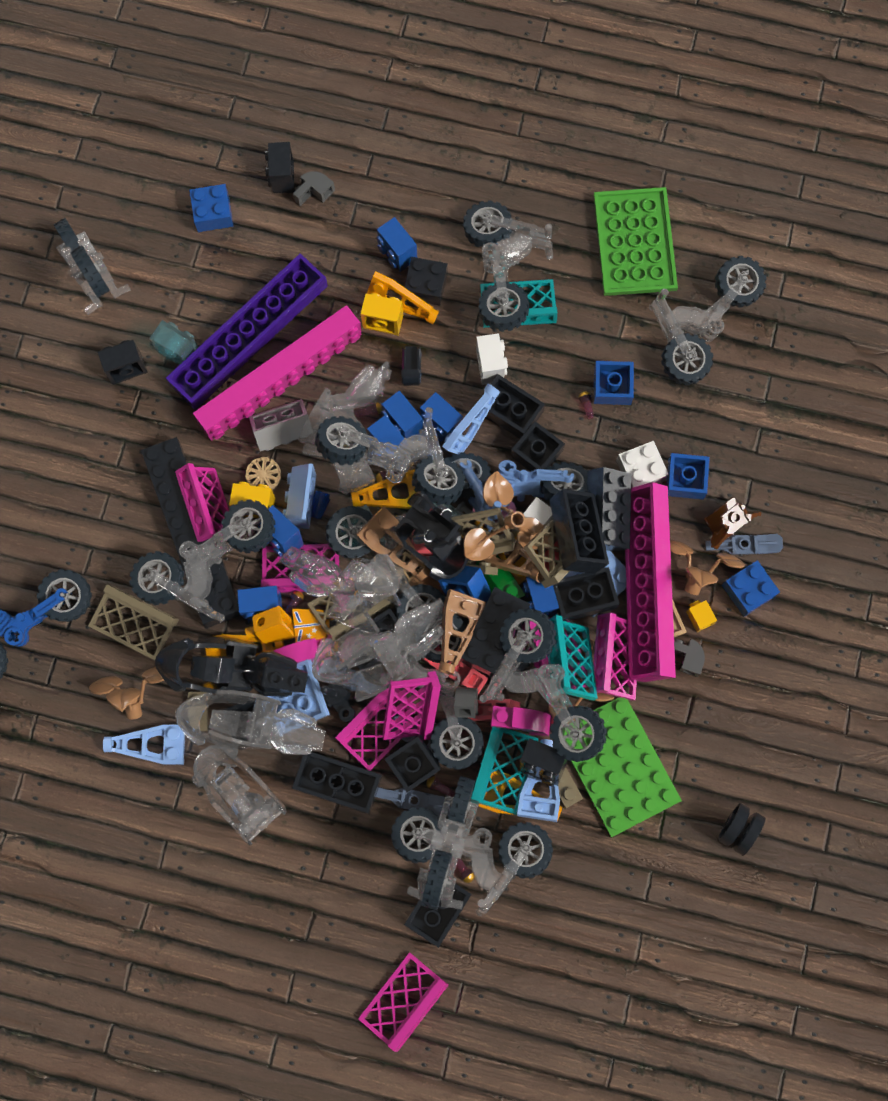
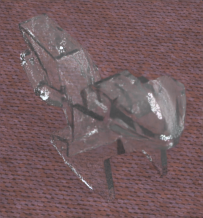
[299,361,392,494]
[280,546,401,634]
[312,598,445,702]
[175,690,326,755]
[191,744,287,846]

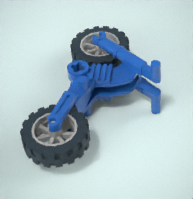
[0,569,92,679]

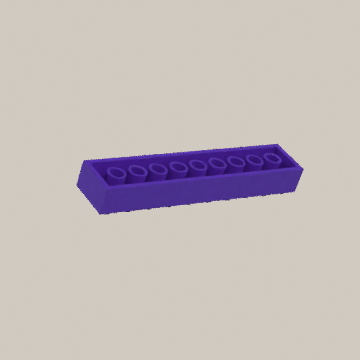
[166,254,328,410]

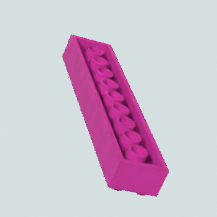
[193,305,361,441]
[625,482,676,682]

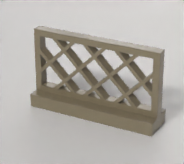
[451,507,515,555]
[524,519,569,588]
[307,567,398,645]
[88,584,179,660]

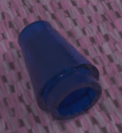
[310,490,331,520]

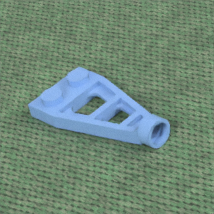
[442,383,500,454]
[103,725,185,765]
[517,739,560,822]

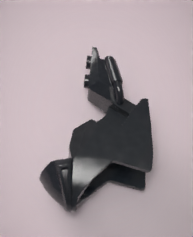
[383,491,468,581]
[155,636,308,697]

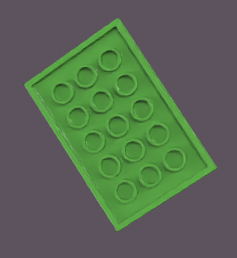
[594,187,678,296]
[564,697,682,837]

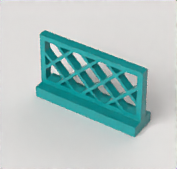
[480,279,558,328]
[547,615,598,701]
[470,727,539,815]

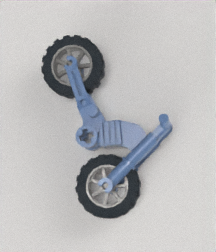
[445,452,587,535]

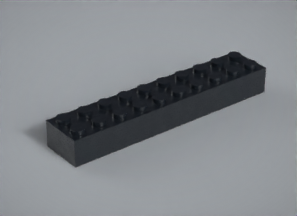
[141,437,241,628]

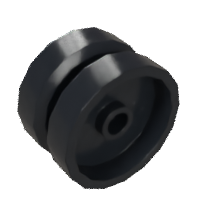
[718,803,766,856]

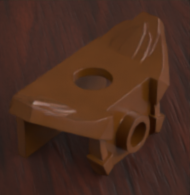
[704,497,761,549]

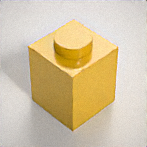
[686,600,717,632]

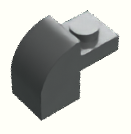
[293,171,335,206]
[674,639,705,677]
[454,687,479,718]

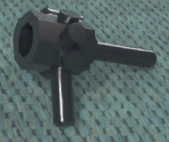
[320,682,356,722]

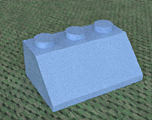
[283,464,316,529]

